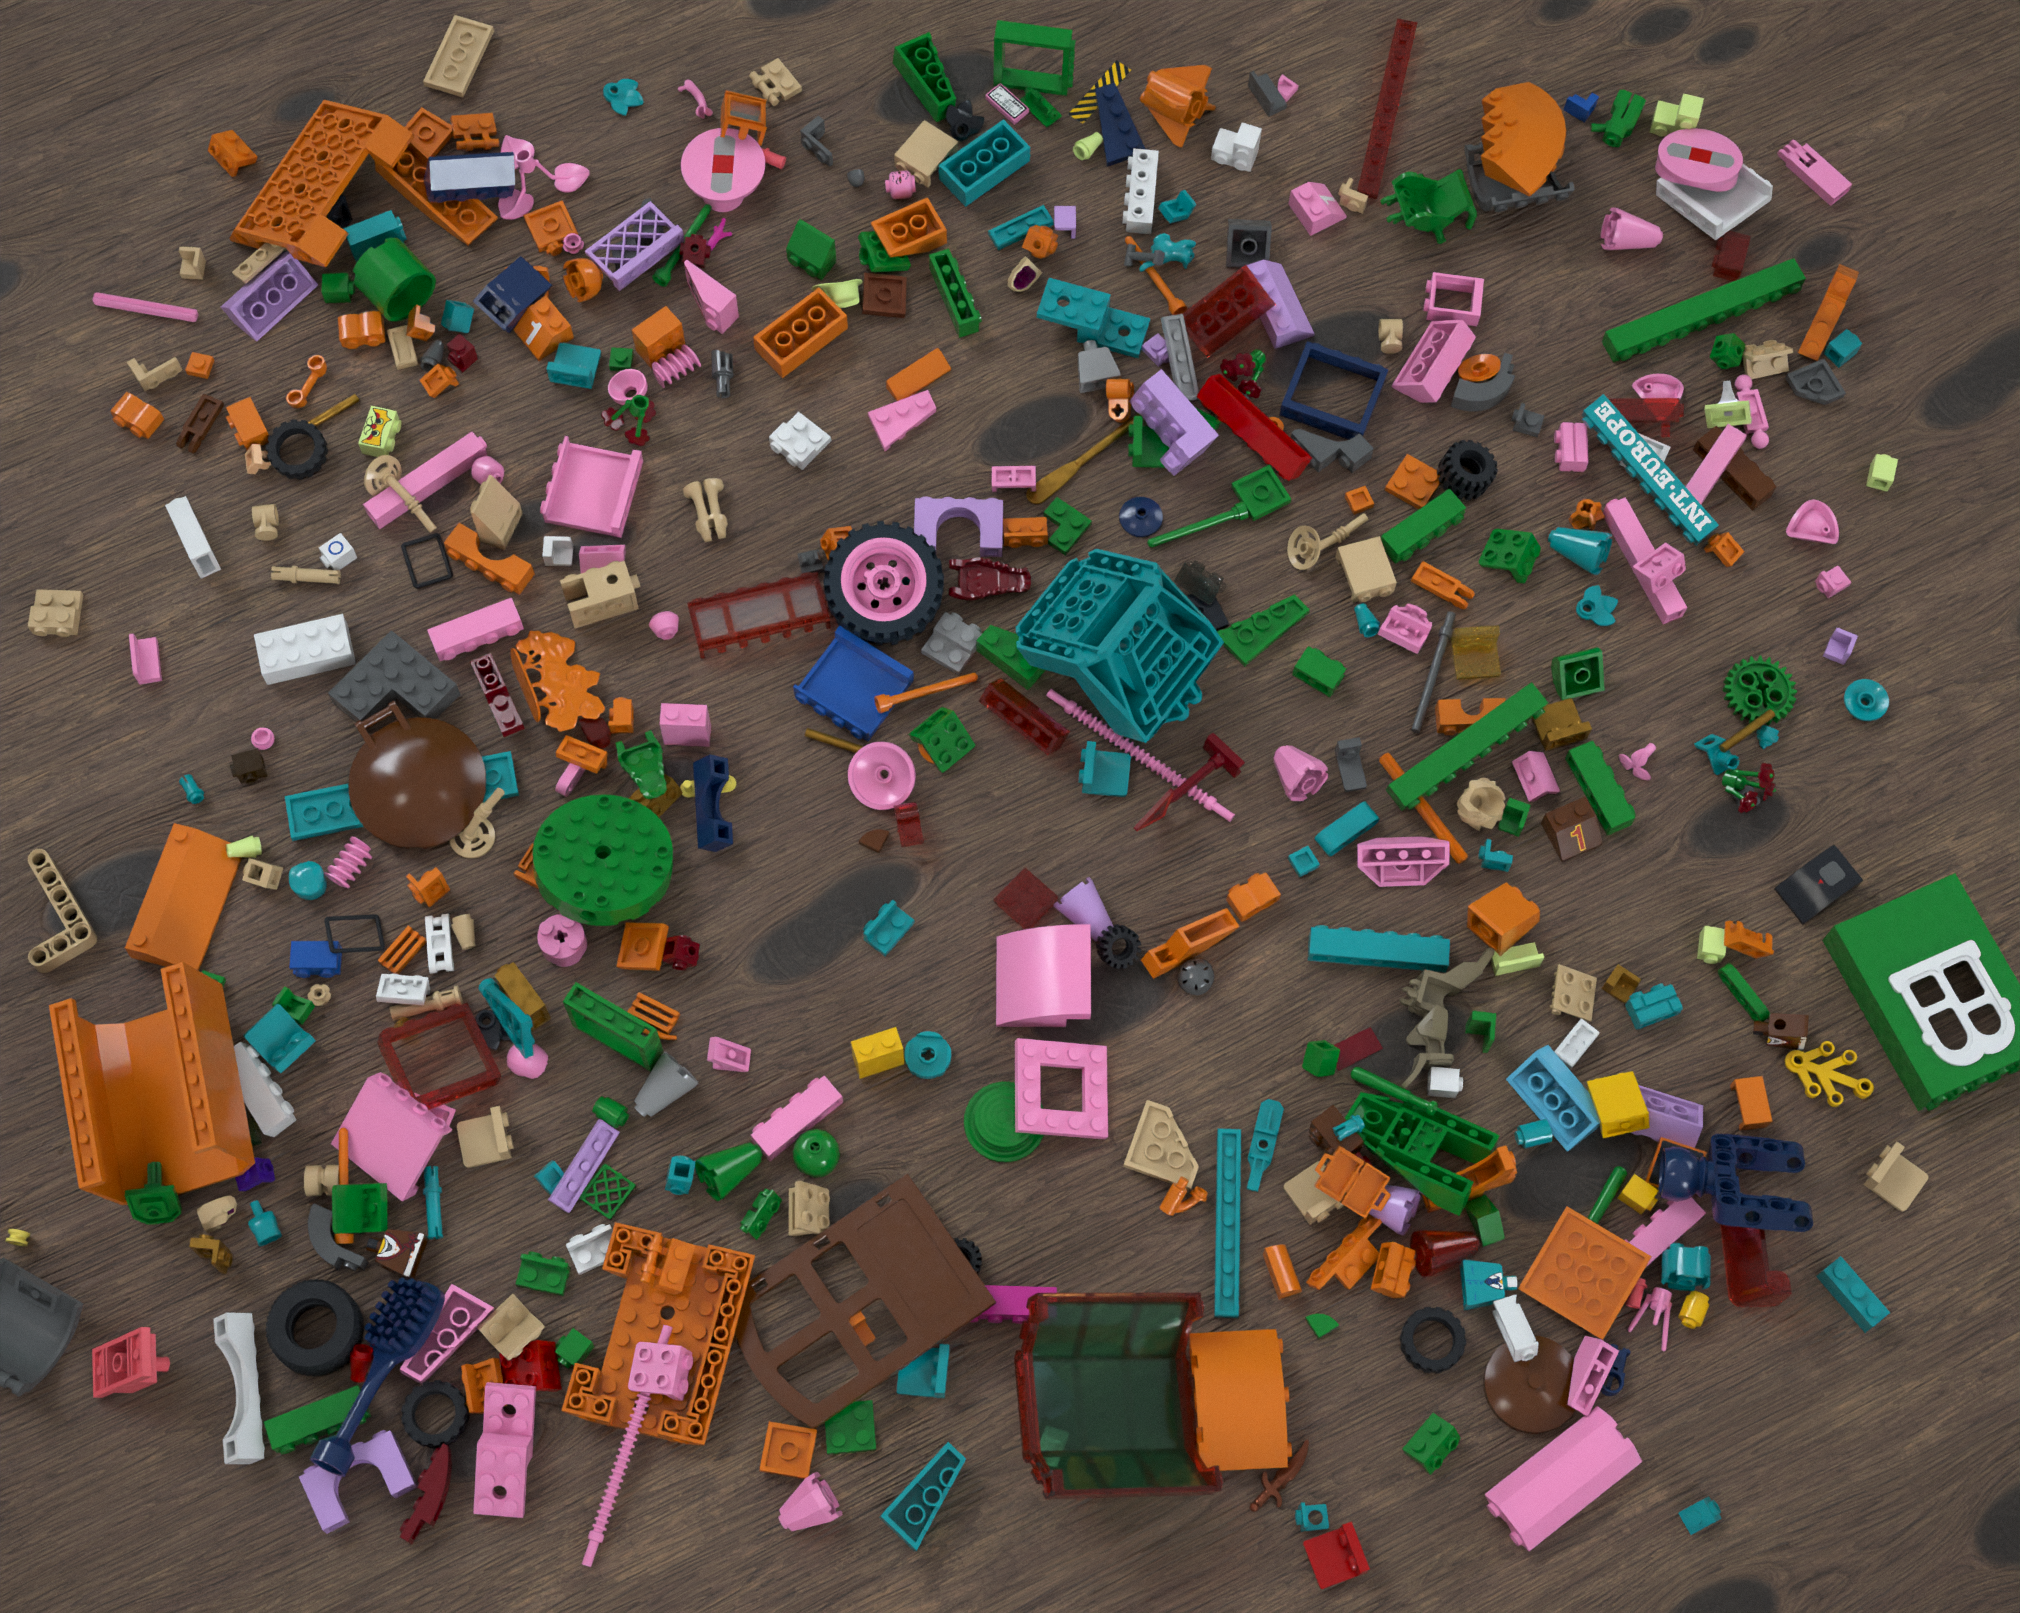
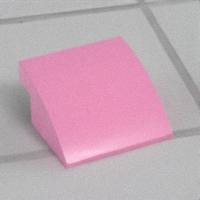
[996,924,1091,1027]

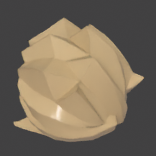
[1457,778,1505,831]

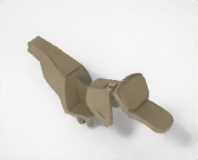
[1400,948,1495,1089]

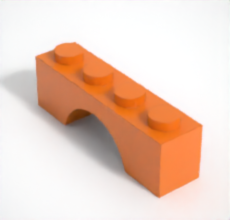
[444,523,535,595]

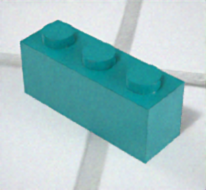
[1816,1256,1890,1333]

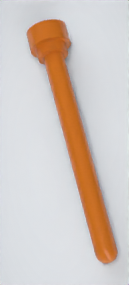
[1125,236,1187,315]
[874,673,978,713]
[334,1128,354,1244]

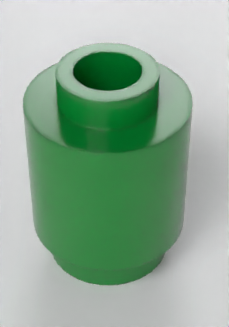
[592,1096,629,1128]

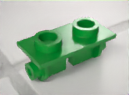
[1020,86,1062,128]
[739,1188,782,1240]

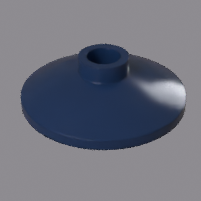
[1119,497,1163,537]

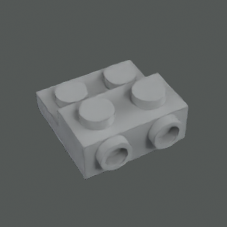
[921,612,982,675]

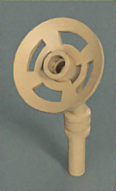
[364,455,437,533]
[1287,513,1368,570]
[449,788,504,858]

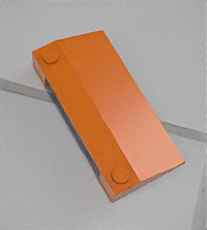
[125,823,242,971]

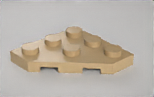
[1123,1100,1199,1191]

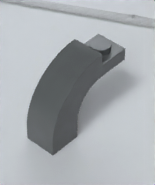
[1451,353,1515,411]

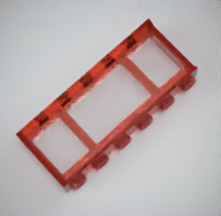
[687,572,831,659]

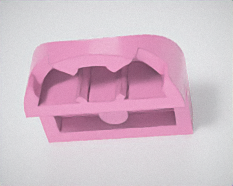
[1378,604,1432,654]

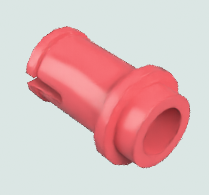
[762,148,786,170]
[1625,1278,1647,1309]

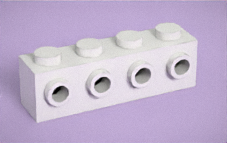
[1122,149,1159,234]
[234,1042,296,1137]

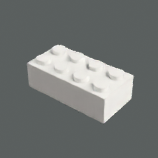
[254,614,356,685]

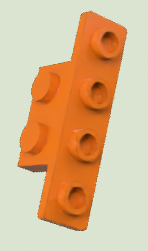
[1306,1215,1382,1290]

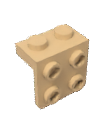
[457,1106,514,1168]
[1863,1142,1928,1212]
[1284,1161,1346,1225]

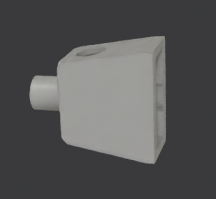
[1078,340,1121,393]

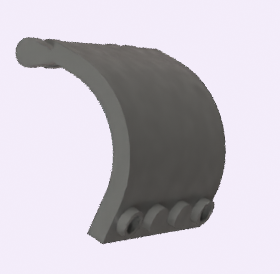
[1464,142,1575,212]
[0,1257,84,1397]

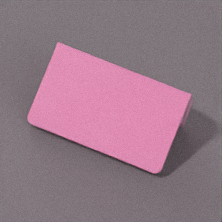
[579,545,626,574]
[129,633,162,685]
[1512,751,1560,802]

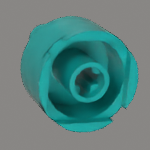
[1661,1243,1711,1291]

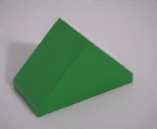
[1465,1195,1505,1248]

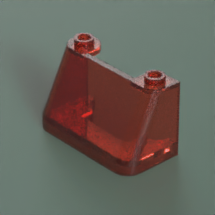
[1720,1224,1792,1307]

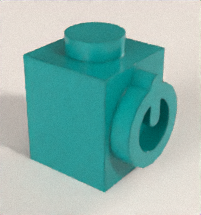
[665,1155,696,1195]

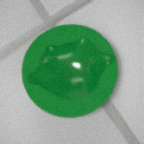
[964,1081,1044,1162]

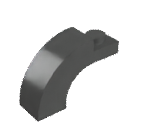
[308,1203,369,1272]

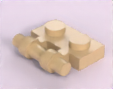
[749,58,802,106]

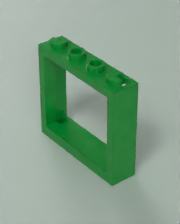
[993,20,1076,96]
[563,982,664,1072]

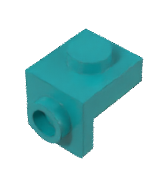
[1158,190,1196,224]
[1678,1497,1722,1535]

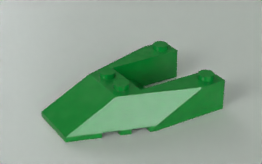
[1345,1092,1500,1216]

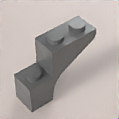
[611,198,664,271]
[1291,429,1374,473]

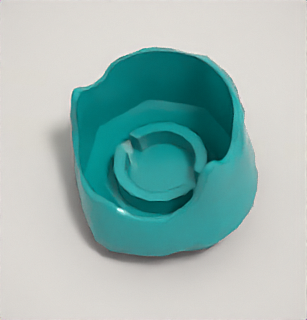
[289,861,327,900]

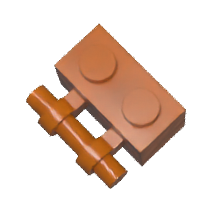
[640,1234,695,1295]

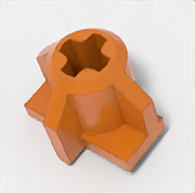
[1569,499,1605,531]

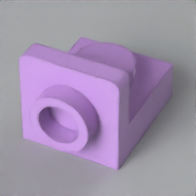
[1141,333,1169,367]

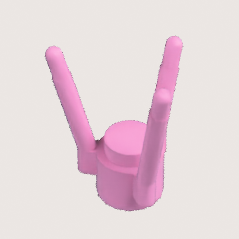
[1627,1287,1672,1351]

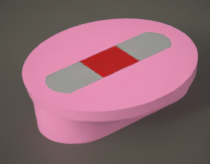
[681,128,765,212]
[1655,128,1743,192]

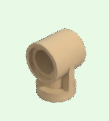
[1378,319,1403,354]
[252,504,279,541]

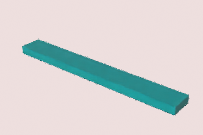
[1214,1128,1241,1318]

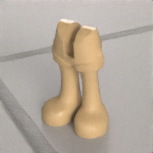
[683,478,728,542]

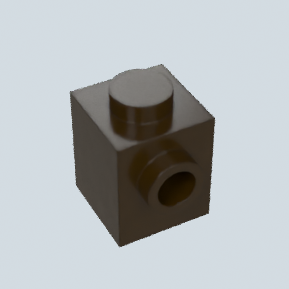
[230,748,268,784]

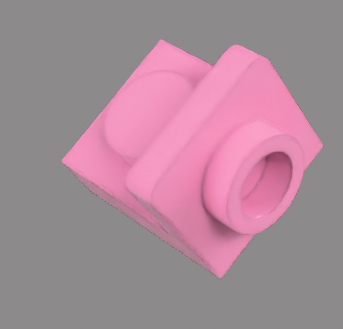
[1815,566,1851,598]

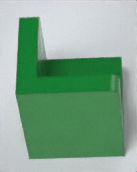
[1498,797,1531,837]
[1302,1040,1340,1077]

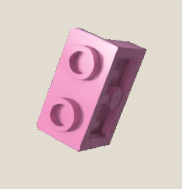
[1632,542,1686,593]

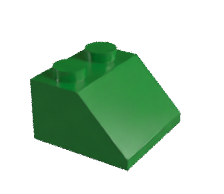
[786,219,836,280]

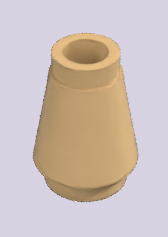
[451,914,476,950]

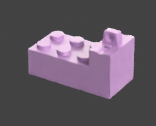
[1129,369,1219,476]

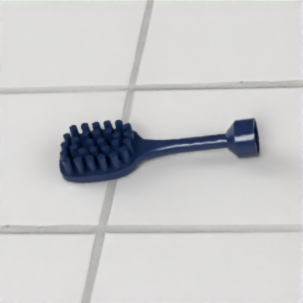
[309,1278,445,1477]

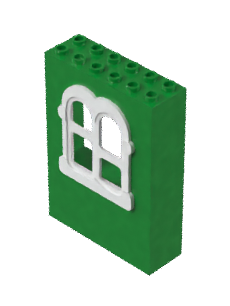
[1822,873,2020,1111]

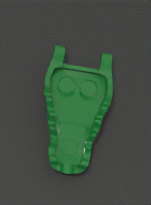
[615,730,667,799]

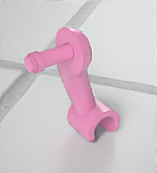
[678,79,713,119]

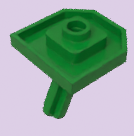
[124,1162,182,1225]

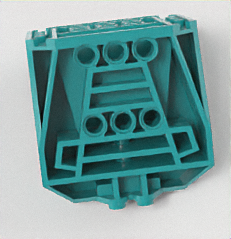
[1016,549,1224,743]

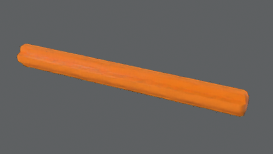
[1379,753,1468,864]

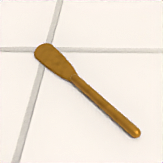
[1026,413,1144,504]

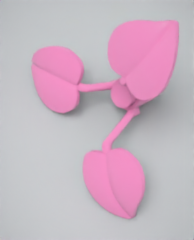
[498,135,590,220]

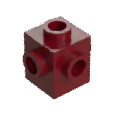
[680,234,711,268]
[662,935,700,971]

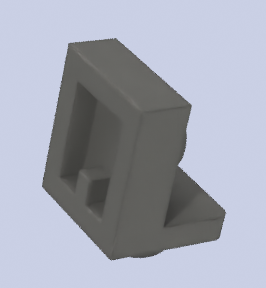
[1511,403,1545,438]

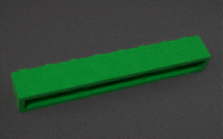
[1386,682,1548,811]

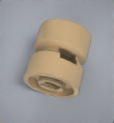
[304,1164,339,1197]

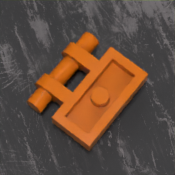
[450,113,499,151]

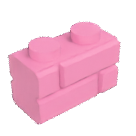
[1554,422,1588,472]

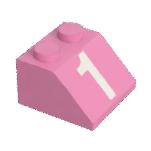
[1289,182,1346,236]

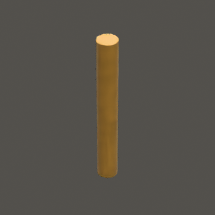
[308,394,360,427]
[1719,709,1775,753]
[805,728,864,753]

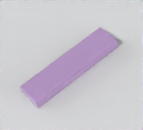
[548,1119,620,1213]

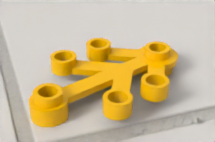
[1785,1041,1874,1107]

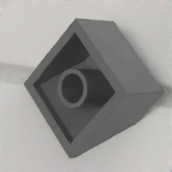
[1226,219,1272,267]

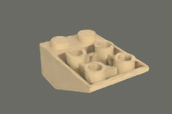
[470,475,523,550]

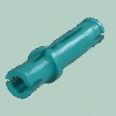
[423,1166,443,1240]

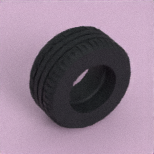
[266,1279,364,1377]

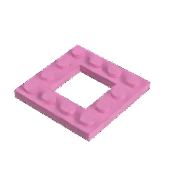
[1015,1038,1108,1139]

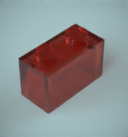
[1711,231,1751,281]

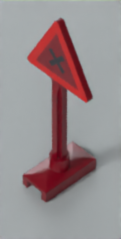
[1133,733,1245,831]

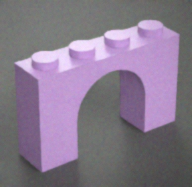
[914,497,1003,557]
[299,1430,418,1534]

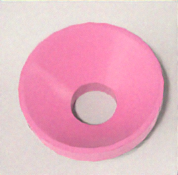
[608,369,648,405]

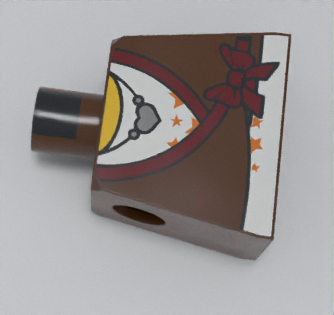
[1753,1013,1809,1051]
[366,1229,429,1280]

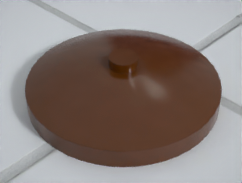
[1483,1335,1575,1434]

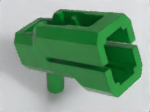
[1591,90,1646,147]

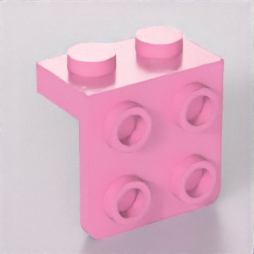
[628,1342,693,1401]

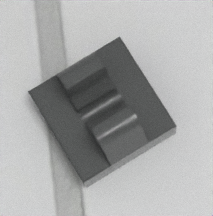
[797,549,824,577]

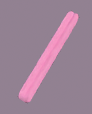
[93,292,198,322]

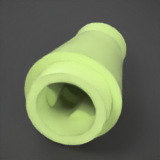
[1073,132,1103,160]
[226,836,262,858]

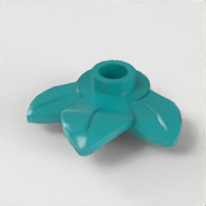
[603,79,644,116]
[1576,585,1618,626]

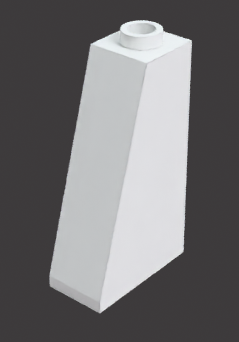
[165,496,221,578]

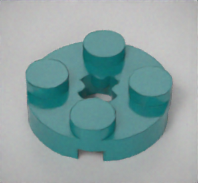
[904,1031,951,1079]

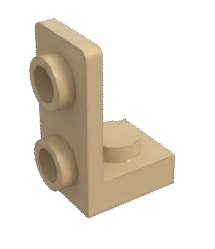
[127,357,182,391]

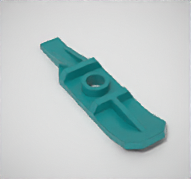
[1247,1099,1284,1192]

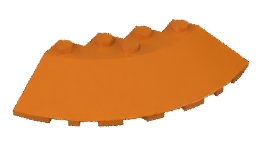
[1481,82,1566,197]

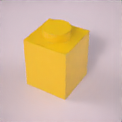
[1617,1174,1659,1214]

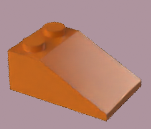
[871,197,947,257]

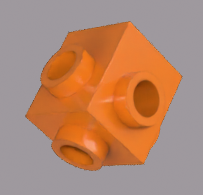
[1022,225,1058,259]

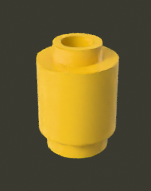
[1678,1291,1709,1329]

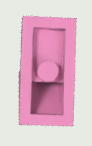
[707,1037,751,1072]

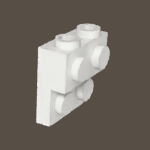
[769,412,831,470]

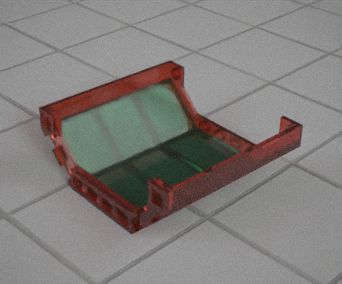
[1014,1293,1223,1500]

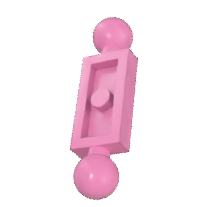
[1735,375,1769,449]

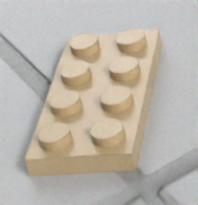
[423,15,494,97]

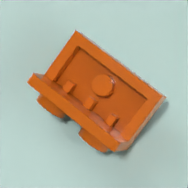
[208,130,257,177]
[461,1358,507,1414]

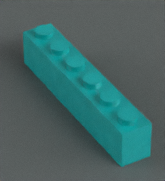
[1307,925,1450,973]

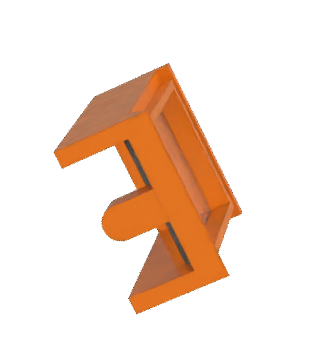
[720,91,767,146]

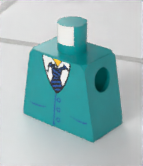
[1459,1260,1517,1310]

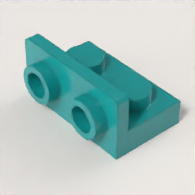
[863,900,915,956]

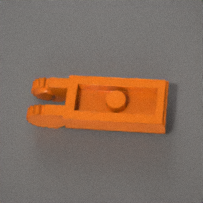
[1411,561,1475,610]

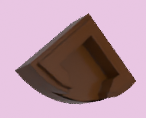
[859,829,890,853]

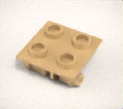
[1550,964,1597,1022]

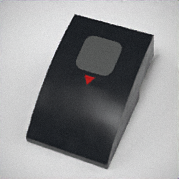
[1774,845,1863,925]

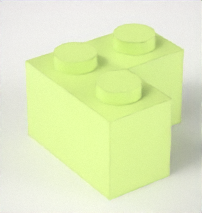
[1649,93,1704,136]

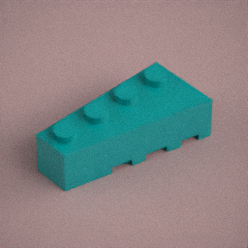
[879,1442,966,1552]

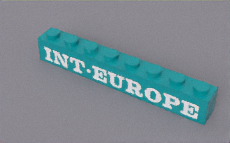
[1582,394,1719,546]

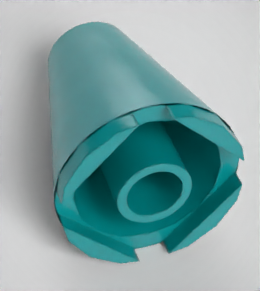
[1548,527,1612,575]

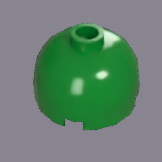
[792,1129,840,1178]

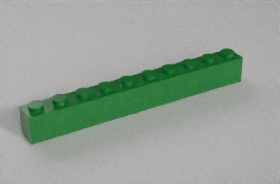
[1602,258,1806,363]

